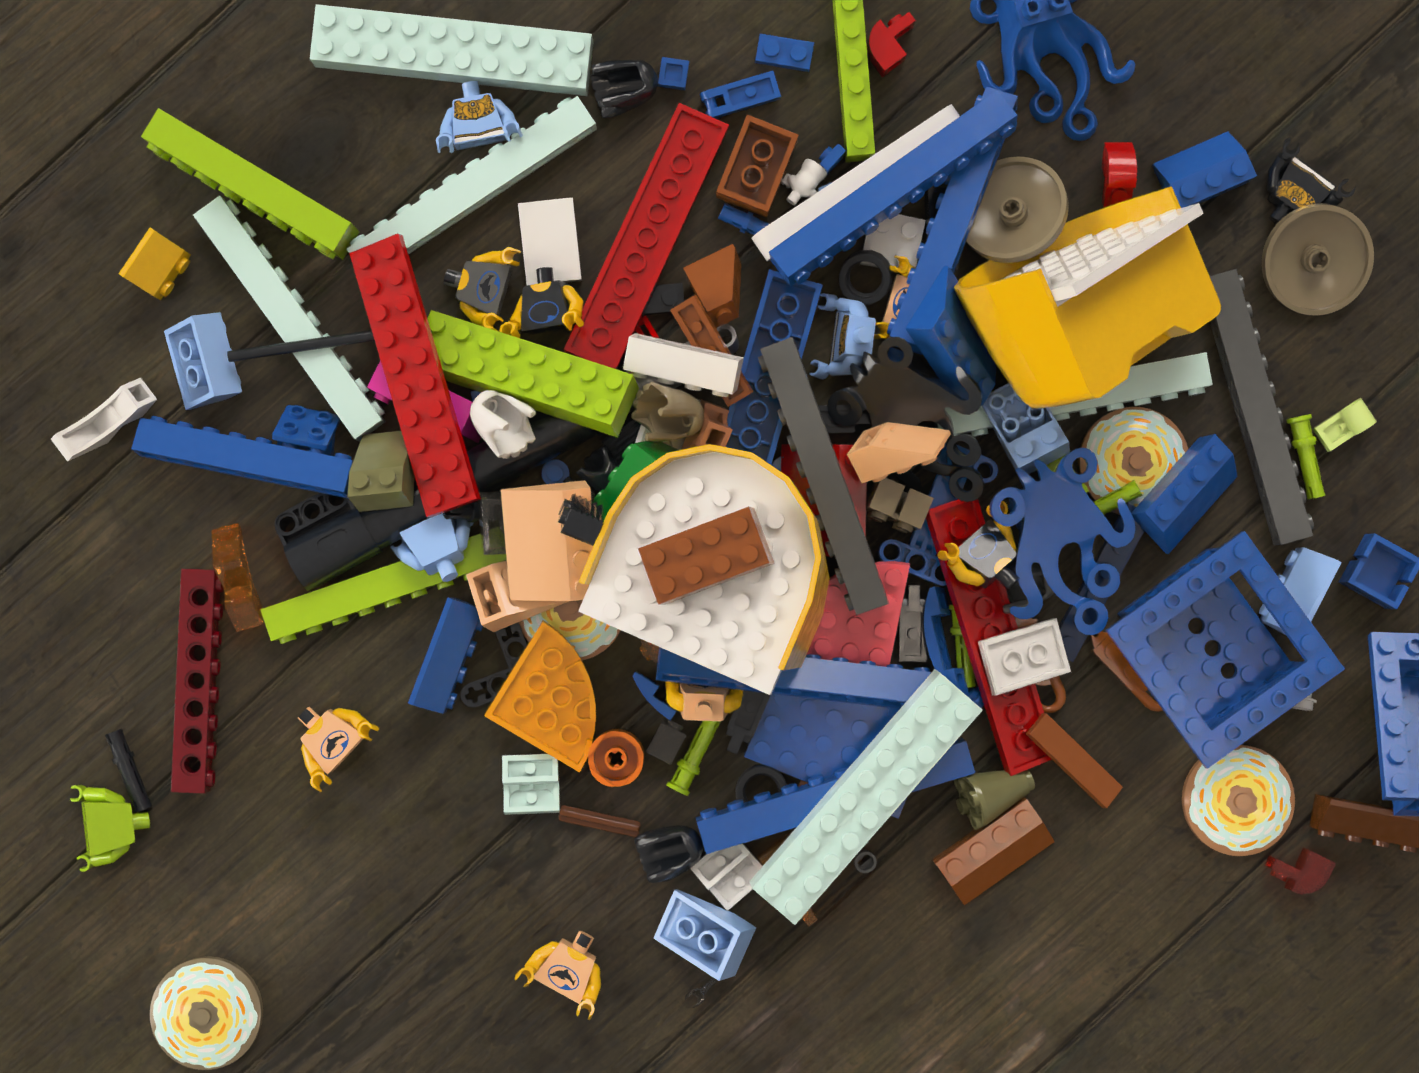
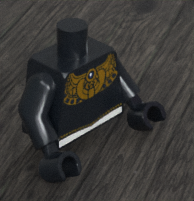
[1267,138,1356,224]

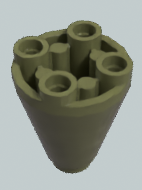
[954,770,1035,830]

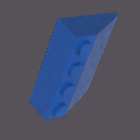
[905,266,996,406]

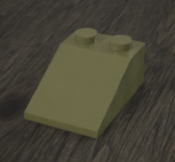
[347,431,415,512]

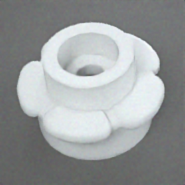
[1292,693,1317,711]

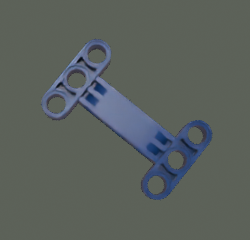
[877,443,998,586]

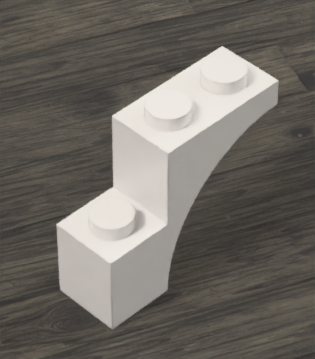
[51,378,157,461]

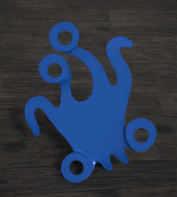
[970,0,1135,141]
[989,447,1135,635]

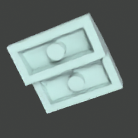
[502,754,560,815]

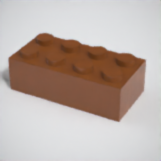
[638,506,775,605]

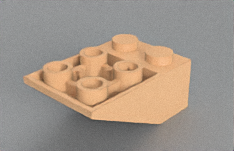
[847,422,951,483]
[466,561,569,632]

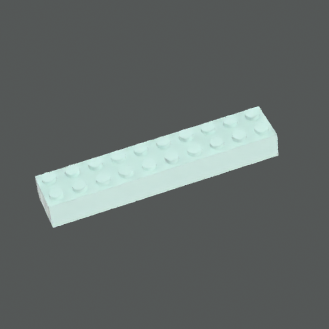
[310,4,593,96]
[750,669,982,925]

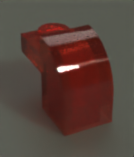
[1264,848,1336,894]

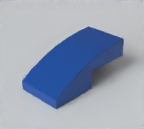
[633,671,677,720]

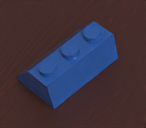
[1152,131,1257,208]

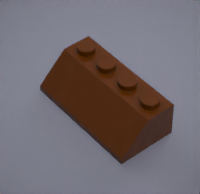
[1309,794,1419,853]

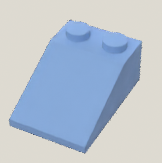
[654,889,756,981]

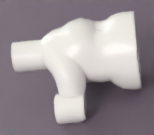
[781,159,827,206]

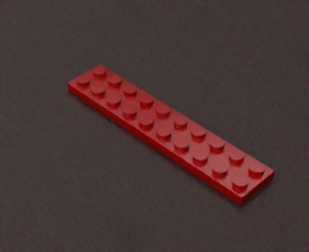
[564,103,729,369]
[349,233,481,517]
[926,499,1052,776]

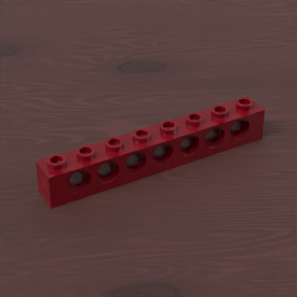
[171,569,224,793]

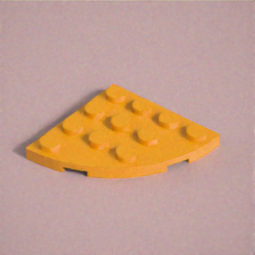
[484,620,596,773]

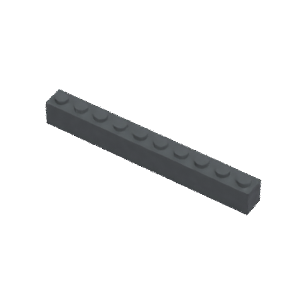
[1209,269,1314,545]
[758,337,889,615]

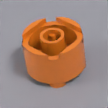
[588,729,645,787]

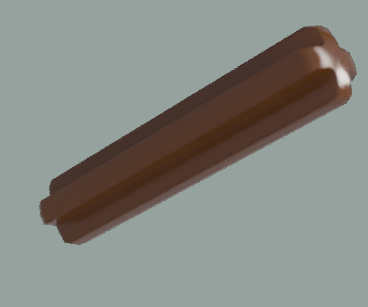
[559,805,640,837]

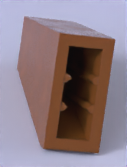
[683,244,741,328]

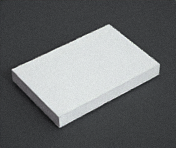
[518,197,582,286]
[978,618,1071,696]

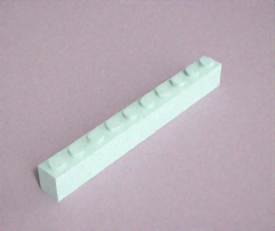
[347,96,597,254]
[193,196,386,441]
[934,352,1213,437]

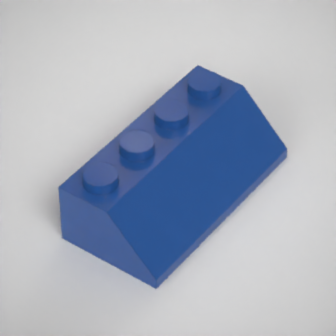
[1131,434,1238,554]
[408,597,483,714]

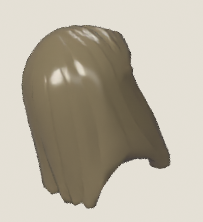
[631,382,704,443]

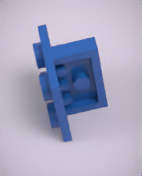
[272,405,340,456]

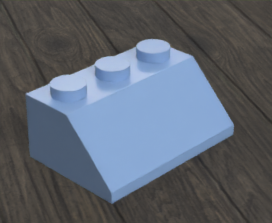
[164,312,242,410]
[1259,547,1342,635]

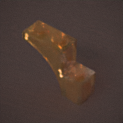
[212,523,264,632]

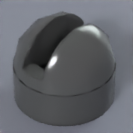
[853,849,877,873]

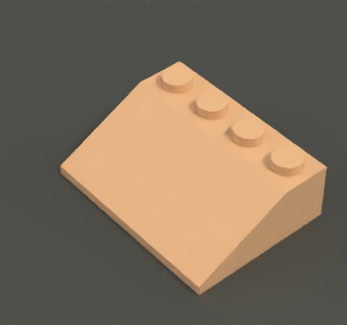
[501,480,594,601]

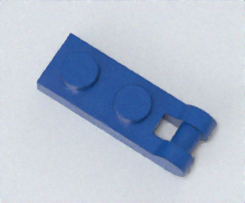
[699,71,781,119]

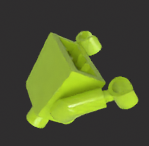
[70,785,150,872]

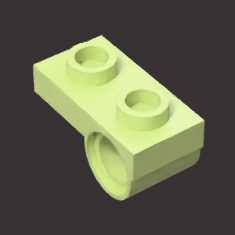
[1312,398,1377,452]

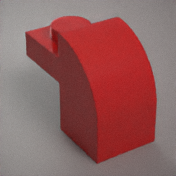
[867,12,916,77]
[1102,142,1137,207]

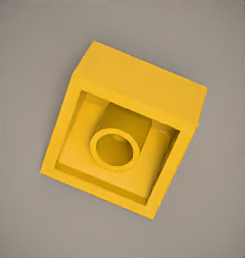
[119,228,191,300]

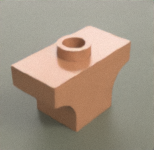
[681,399,733,450]

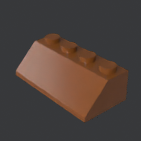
[932,798,1055,905]

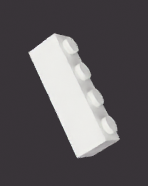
[623,333,744,397]

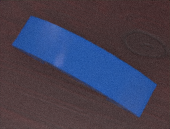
[924,587,969,696]

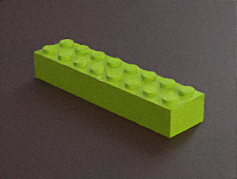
[141,108,359,260]
[427,310,639,438]

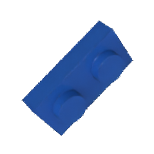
[755,34,814,72]

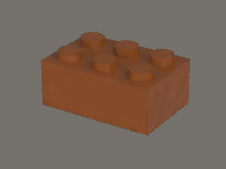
[716,115,799,218]

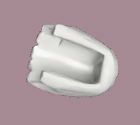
[470,390,536,459]

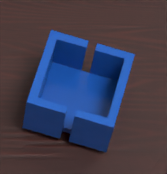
[1339,533,1419,609]

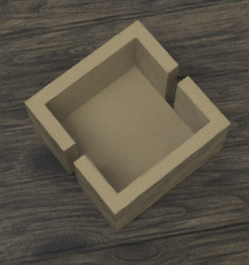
[866,478,934,534]

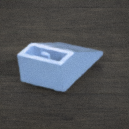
[982,383,1070,474]

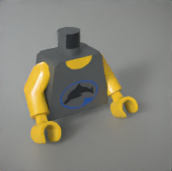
[443,247,521,331]

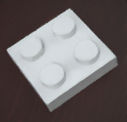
[860,214,926,268]

